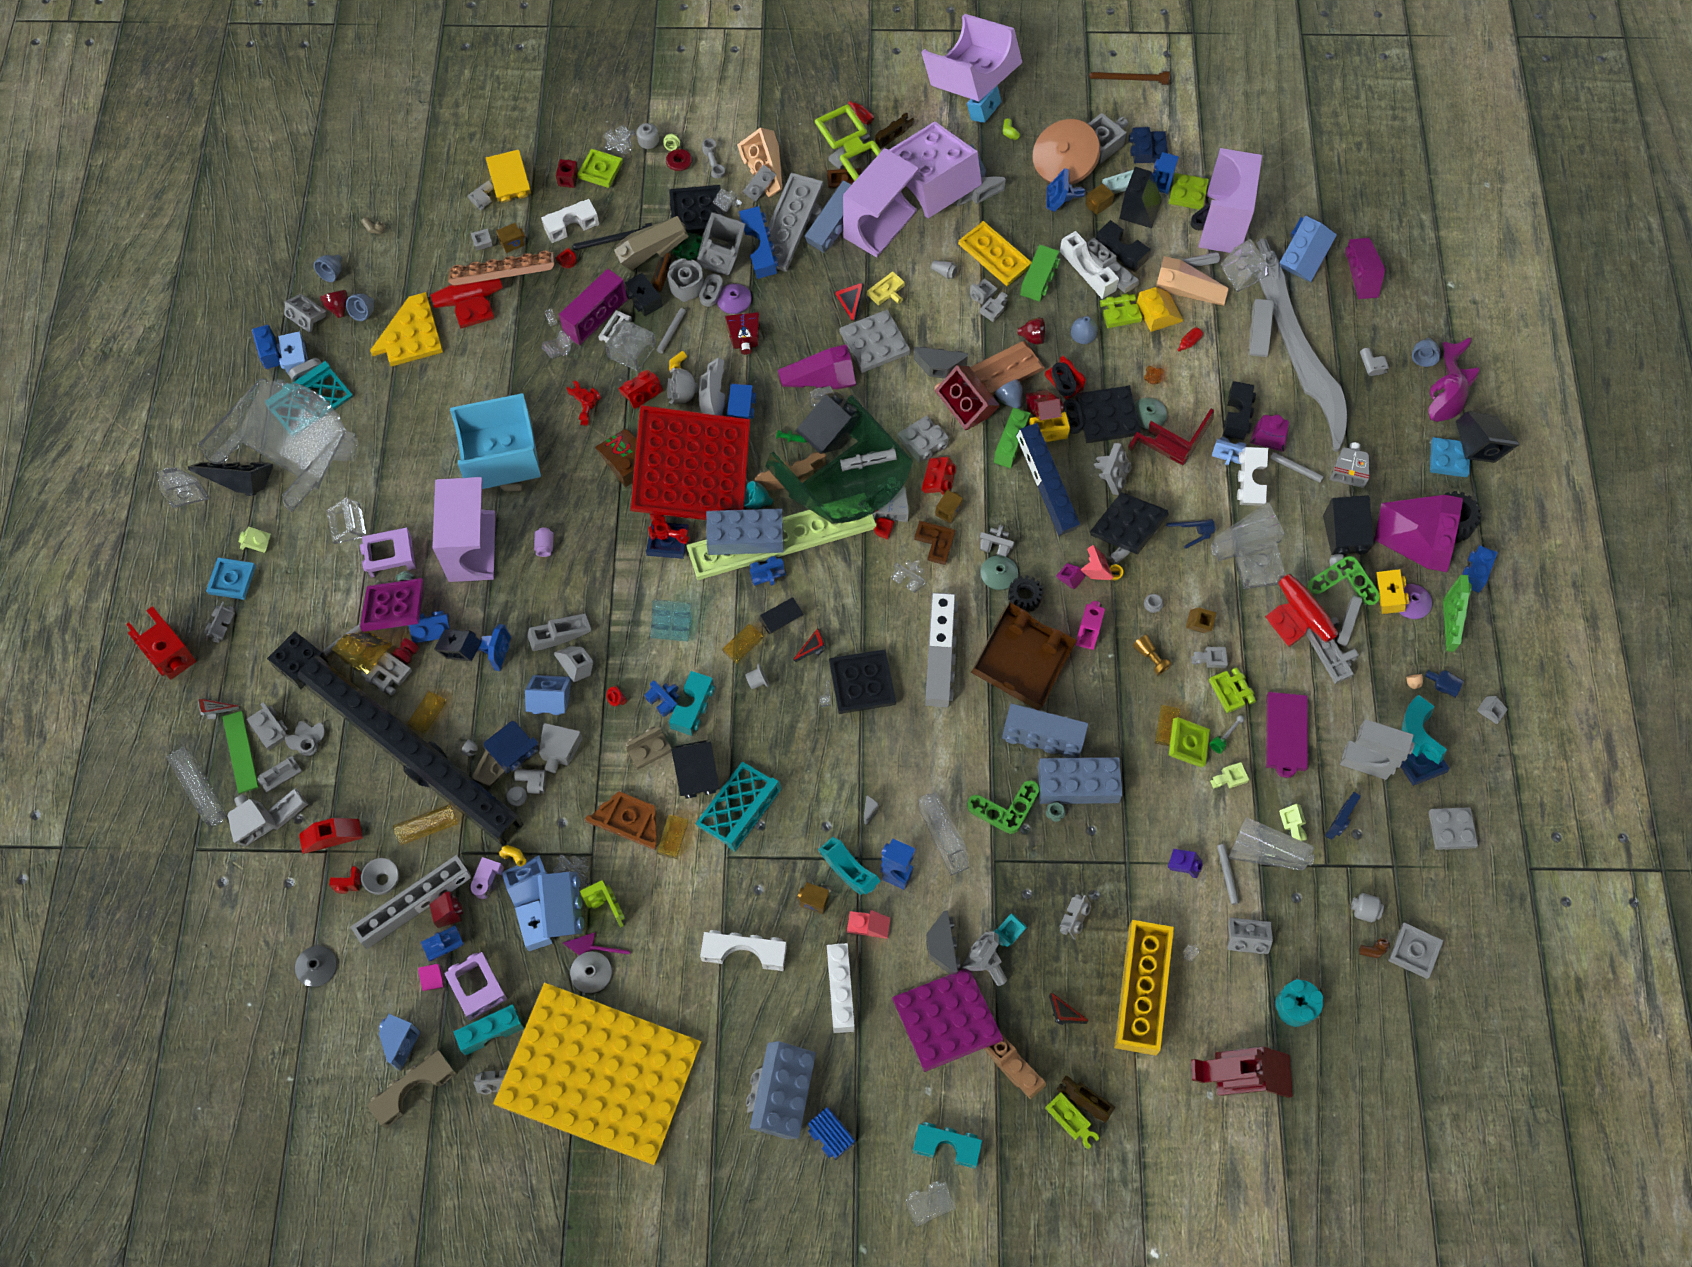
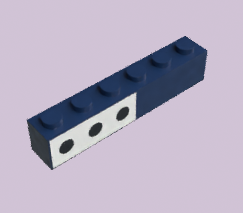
[1016,423,1080,536]

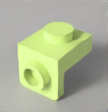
[238,527,271,553]

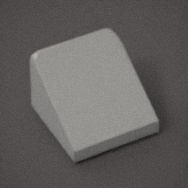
[1477,696,1508,724]
[864,796,879,825]

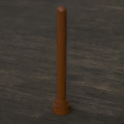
[1089,71,1169,85]

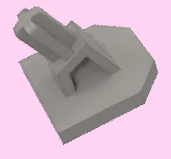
[961,932,1007,986]

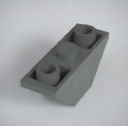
[914,347,968,379]
[926,910,960,974]

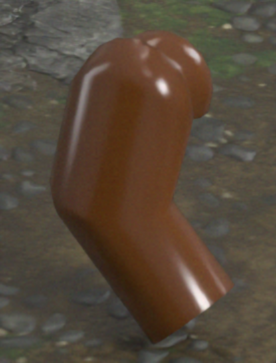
[1359,938,1390,958]

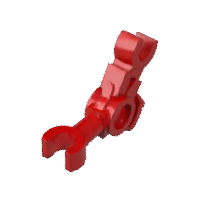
[566,381,601,426]
[648,514,689,544]

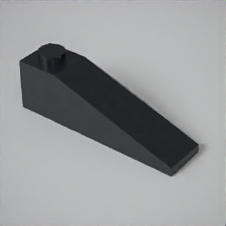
[188,462,273,496]

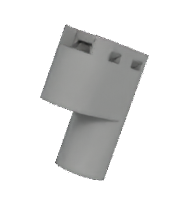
[468,181,494,210]
[1360,348,1389,376]
[515,769,546,794]

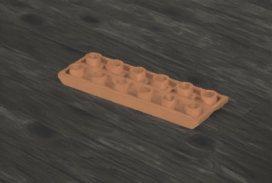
[448,251,554,285]
[934,341,1045,415]

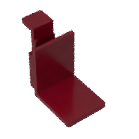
[1128,408,1214,466]
[1191,1046,1293,1098]

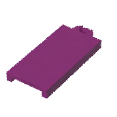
[1266,692,1307,778]

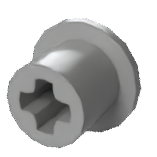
[745,664,769,690]

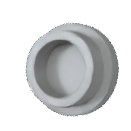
[1144,594,1163,613]
[507,787,527,806]

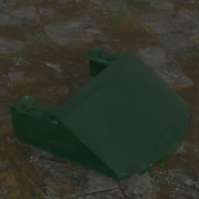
[765,395,913,523]

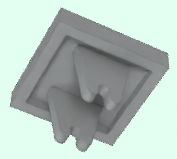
[1094,443,1131,495]

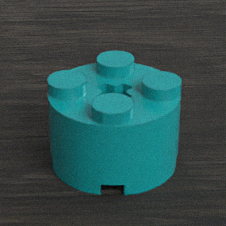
[1275,979,1323,1027]

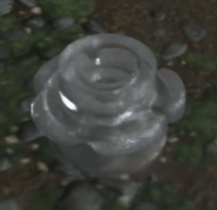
[1182,944,1201,963]

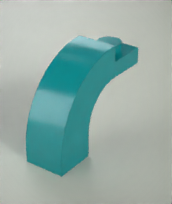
[1401,695,1447,764]
[818,837,881,895]

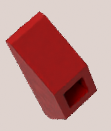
[299,818,363,854]

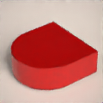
[555,248,577,268]
[873,518,895,540]

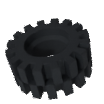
[1008,575,1043,612]

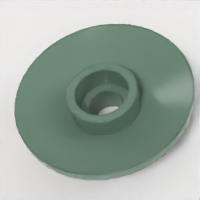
[1134,398,1167,430]
[980,555,1018,590]

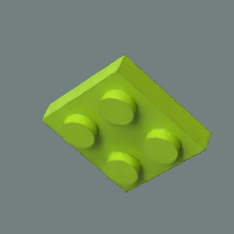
[577,149,623,188]
[1168,173,1209,210]
[1169,717,1210,767]

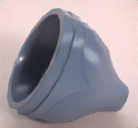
[314,255,342,282]
[346,294,375,321]
[1070,316,1098,344]
[1412,338,1441,367]
[995,379,1023,409]

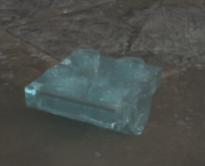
[650,599,692,641]

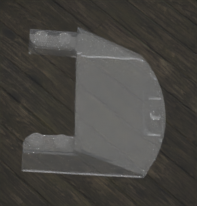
[198,379,346,512]

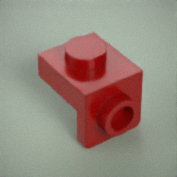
[329,866,362,894]

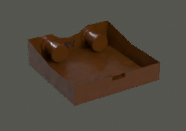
[971,602,1077,710]

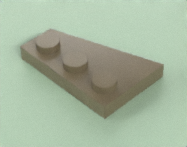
[472,726,506,788]

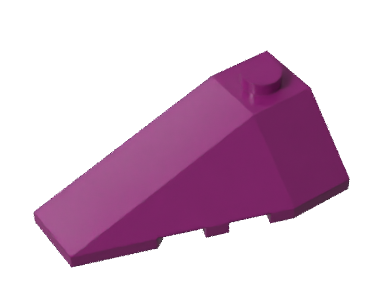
[778,344,856,389]

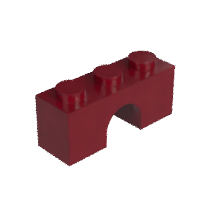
[1026,390,1063,420]

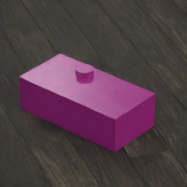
[559,269,627,346]

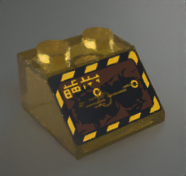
[332,631,392,674]

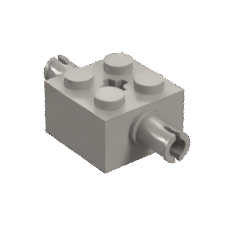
[1088,113,1128,164]

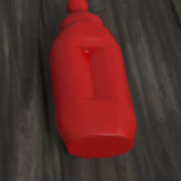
[848,101,874,125]
[1177,327,1203,352]

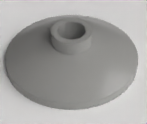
[570,952,612,994]

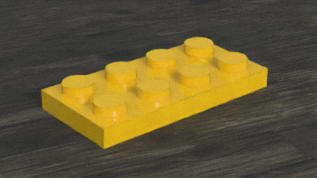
[958,221,1032,286]

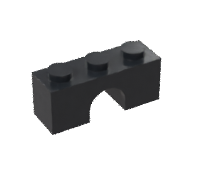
[1096,220,1151,272]
[1222,381,1256,440]

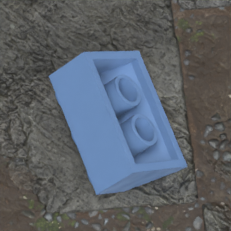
[1279,216,1337,282]
[538,872,584,938]

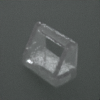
[327,498,366,544]

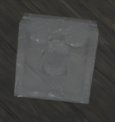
[1221,239,1269,292]
[157,467,210,508]

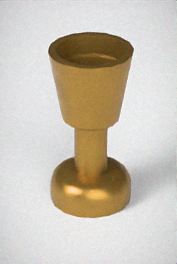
[1132,634,1172,676]

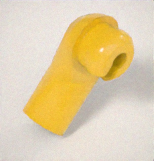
[669,351,687,370]

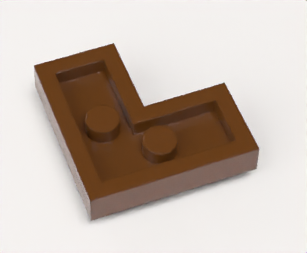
[914,521,956,565]

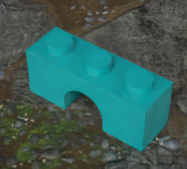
[669,671,715,736]
[453,1004,525,1056]
[912,1122,982,1169]

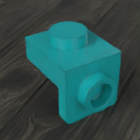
[993,913,1028,947]

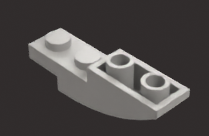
[1086,238,1139,293]
[699,358,725,416]

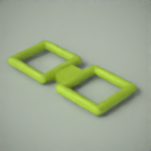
[815,104,881,181]

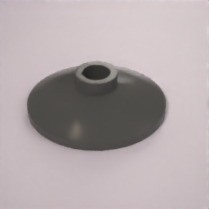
[295,946,337,987]

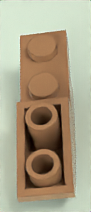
[755,452,826,490]
[984,1034,1046,1099]

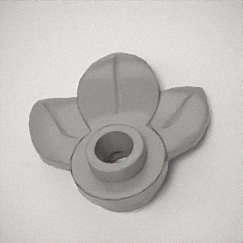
[285,721,325,756]

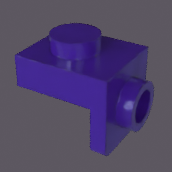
[1168,849,1203,878]

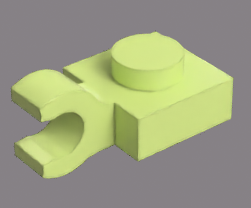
[1210,762,1249,789]
[1279,804,1307,842]

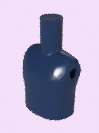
[1425,670,1464,698]

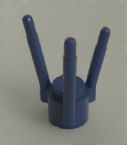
[1166,519,1216,549]

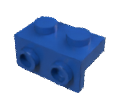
[409,610,450,643]

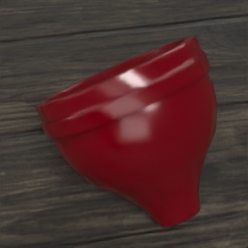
[320,290,348,318]
[1017,317,1045,345]

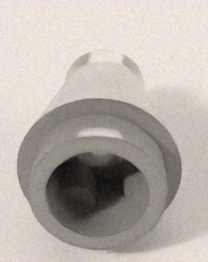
[931,260,958,279]

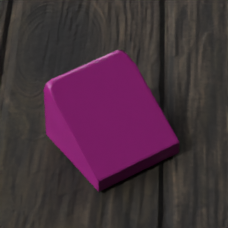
[1056,563,1085,589]

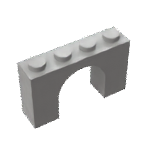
[1340,719,1415,780]

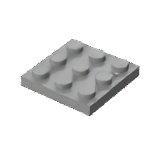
[839,309,910,373]

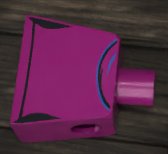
[1250,415,1289,452]

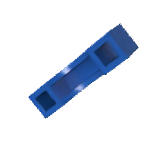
[739,206,779,279]
[881,838,915,890]

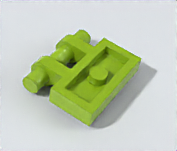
[1100,293,1142,328]
[1209,667,1256,714]

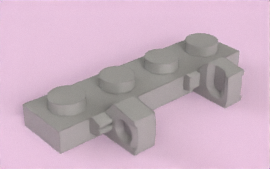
[1306,617,1359,684]

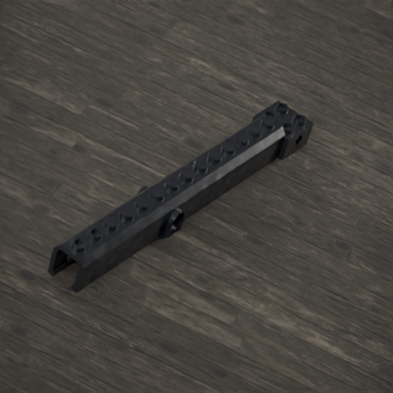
[267,631,524,847]

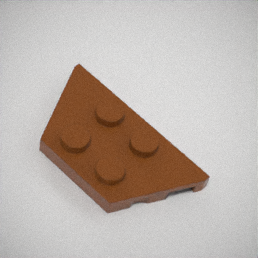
[585,791,657,850]

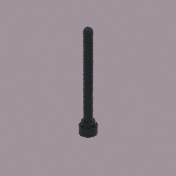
[572,222,652,250]

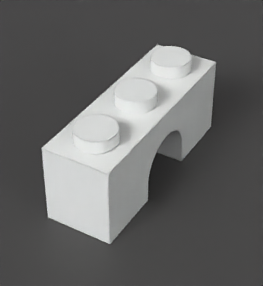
[541,199,599,243]
[1237,447,1268,506]

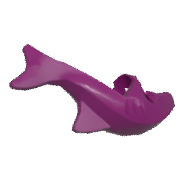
[1429,337,1480,422]

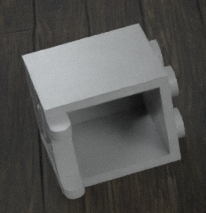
[696,213,745,276]

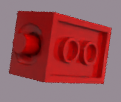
[126,606,197,680]

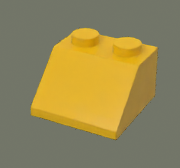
[1136,287,1183,332]

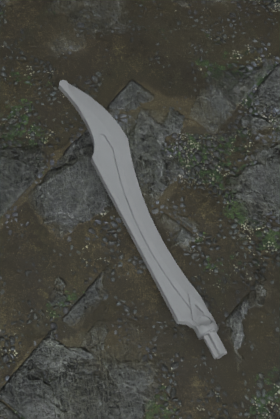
[1257,238,1347,452]

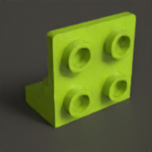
[580,880,625,928]

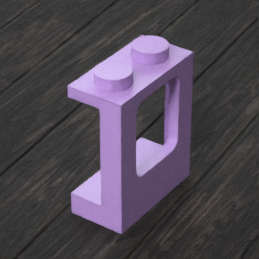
[360,528,416,578]
[444,952,507,1021]

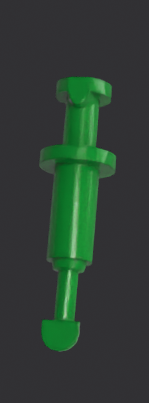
[776,430,807,443]

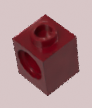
[555,159,579,188]

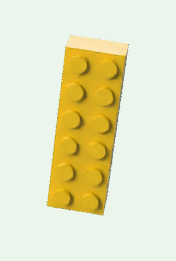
[1114,920,1174,1056]

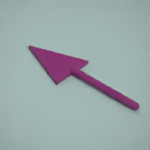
[562,932,631,956]

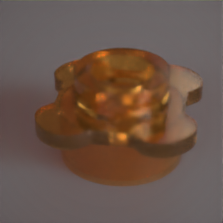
[1144,366,1164,384]

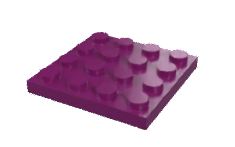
[892,968,1003,1072]

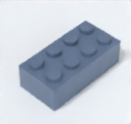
[706,509,784,555]
[1002,703,1088,758]
[1037,758,1122,804]
[749,1041,816,1139]

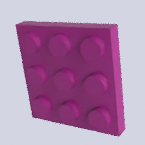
[360,578,424,632]

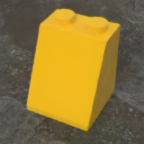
[486,150,531,203]

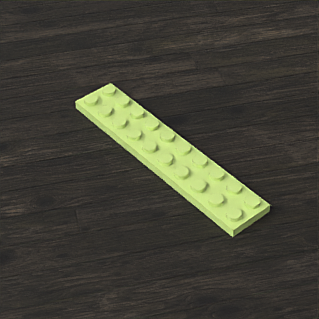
[686,494,876,581]

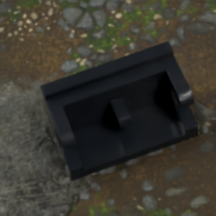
[759,597,804,634]

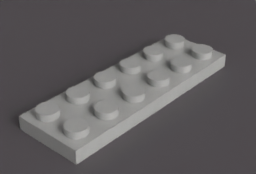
[768,173,823,272]

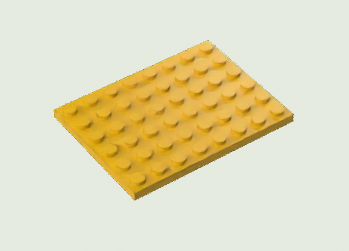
[493,982,701,1166]

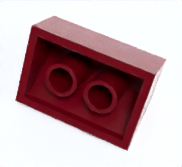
[935,365,1000,430]

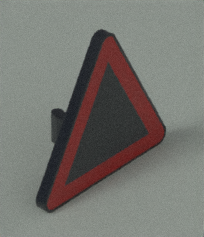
[835,283,864,321]
[793,629,826,662]
[1049,993,1088,1025]

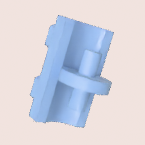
[1212,437,1246,465]

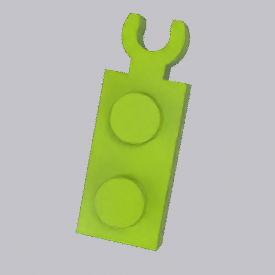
[1045,1092,1099,1149]

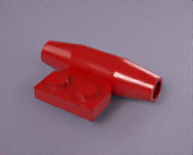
[430,278,503,329]
[1265,574,1338,647]

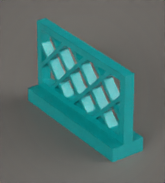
[265,361,353,438]
[695,761,782,852]

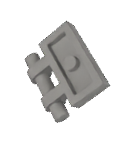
[361,649,412,696]

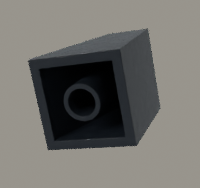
[1119,167,1162,228]
[796,392,862,454]
[1456,411,1519,463]
[1323,495,1373,556]
[671,739,720,799]

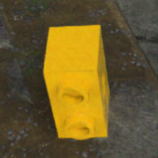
[1029,412,1070,442]
[1377,569,1409,614]

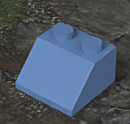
[525,675,571,715]
[502,856,547,908]
[379,1014,421,1071]

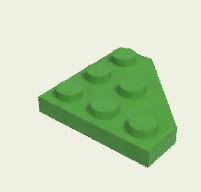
[1443,575,1472,652]

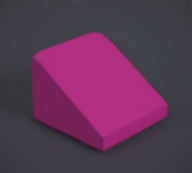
[418,964,444,991]

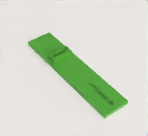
[223,711,259,794]

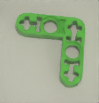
[1307,556,1380,605]
[967,781,1039,834]

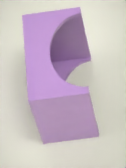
[921,14,1022,101]
[889,121,982,218]
[843,148,919,257]
[1198,148,1262,254]
[433,477,495,582]

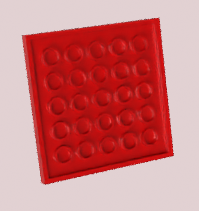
[630,405,750,520]

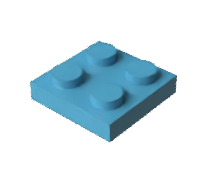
[1430,437,1470,477]
[206,558,256,600]

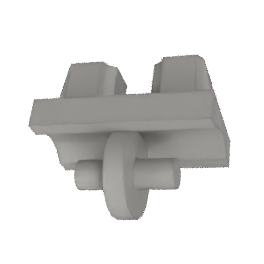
[980,525,1014,557]

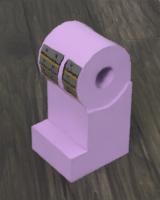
[470,857,504,899]

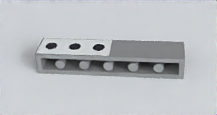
[925,593,958,707]
[351,855,472,949]

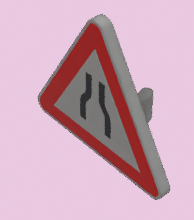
[198,699,239,719]

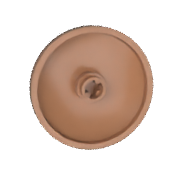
[1033,119,1101,185]

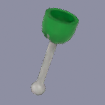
[1209,715,1244,754]

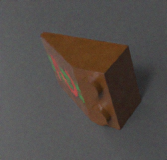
[595,428,637,487]

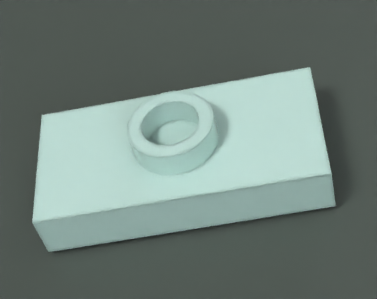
[1102,170,1133,194]

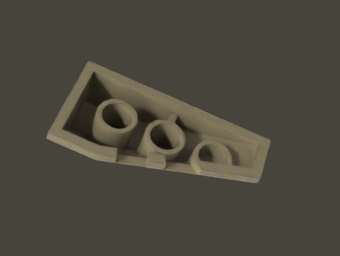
[614,216,686,271]

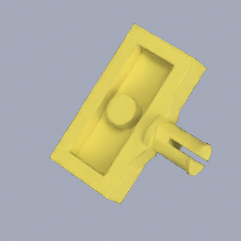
[867,272,905,306]

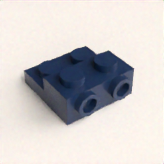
[1129,127,1168,163]

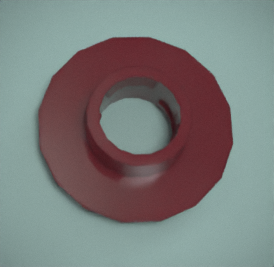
[666,149,692,171]

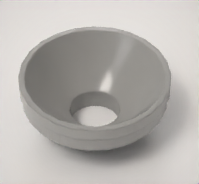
[361,858,399,895]

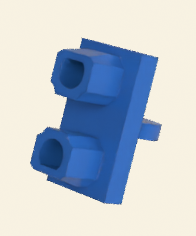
[749,556,786,586]
[645,680,680,717]
[421,926,464,962]

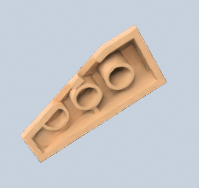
[737,128,782,197]
[1156,256,1228,306]

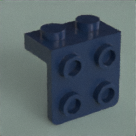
[484,721,539,774]

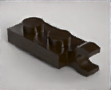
[875,113,914,149]
[1057,1075,1115,1123]

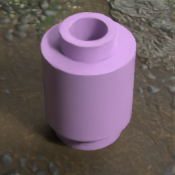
[534,528,554,557]

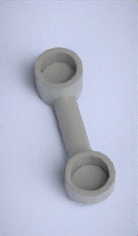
[702,138,725,178]

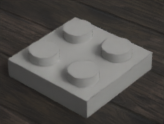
[1428,807,1478,850]
[1388,923,1443,979]

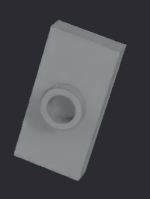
[267,788,308,830]

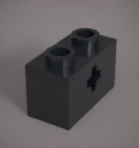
[624,273,663,316]
[434,629,482,661]

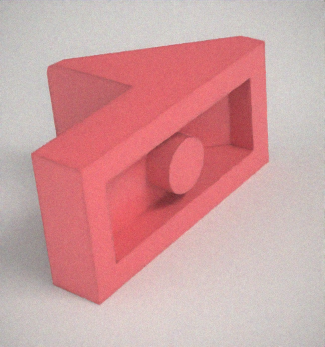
[1081,545,1114,580]
[847,910,890,939]

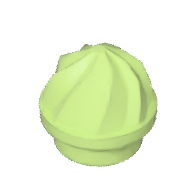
[664,133,680,151]

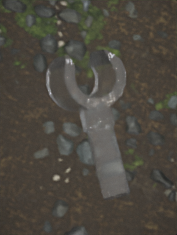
[819,680,831,707]

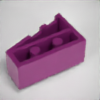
[1345,238,1385,299]

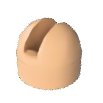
[1406,674,1423,689]

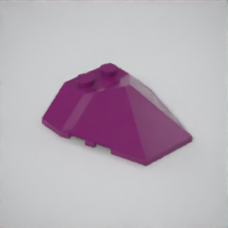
[1374,495,1463,572]

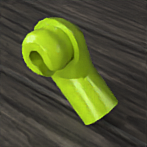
[1003,118,1020,140]

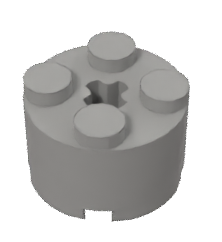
[668,259,704,302]

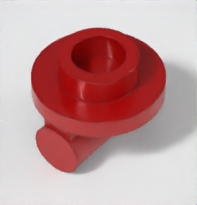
[606,686,628,706]

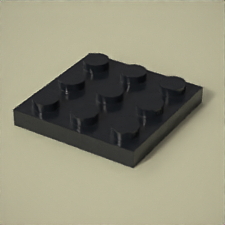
[669,185,723,234]
[1076,385,1140,444]
[1090,492,1169,555]
[829,649,896,714]

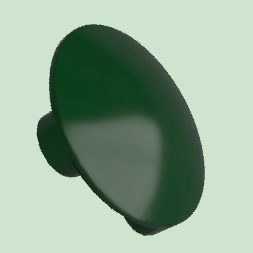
[671,232,703,261]

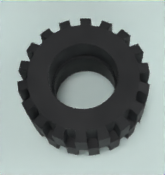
[1444,491,1482,543]

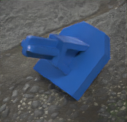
[1046,168,1085,212]
[477,624,511,671]

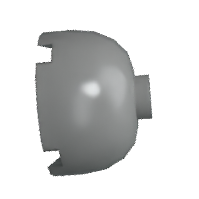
[667,368,698,404]

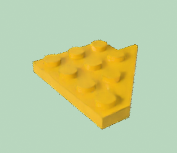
[370,292,443,367]

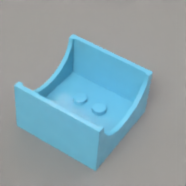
[450,393,541,489]

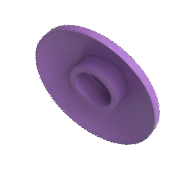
[717,284,752,314]
[1399,584,1432,619]

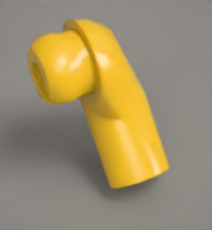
[499,845,526,867]

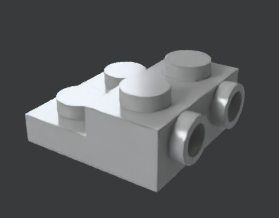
[897,415,949,463]

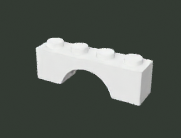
[1060,231,1119,299]
[700,930,787,971]
[827,943,854,1033]

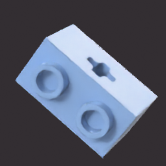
[277,331,308,375]
[515,900,553,951]

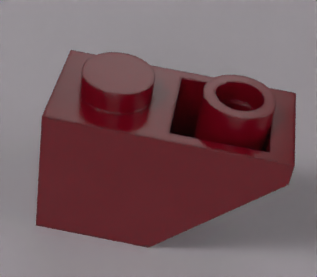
[429,891,463,928]

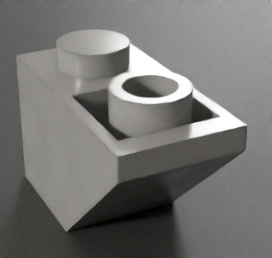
[554,646,593,682]

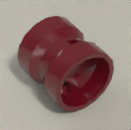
[392,638,420,664]

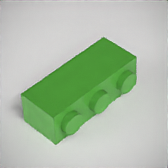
[1020,244,1060,302]
[994,407,1030,468]

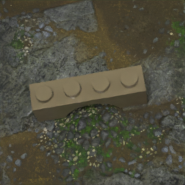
[367,1050,457,1129]

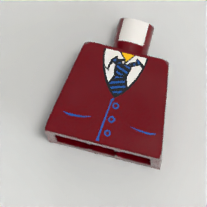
[725,312,760,355]

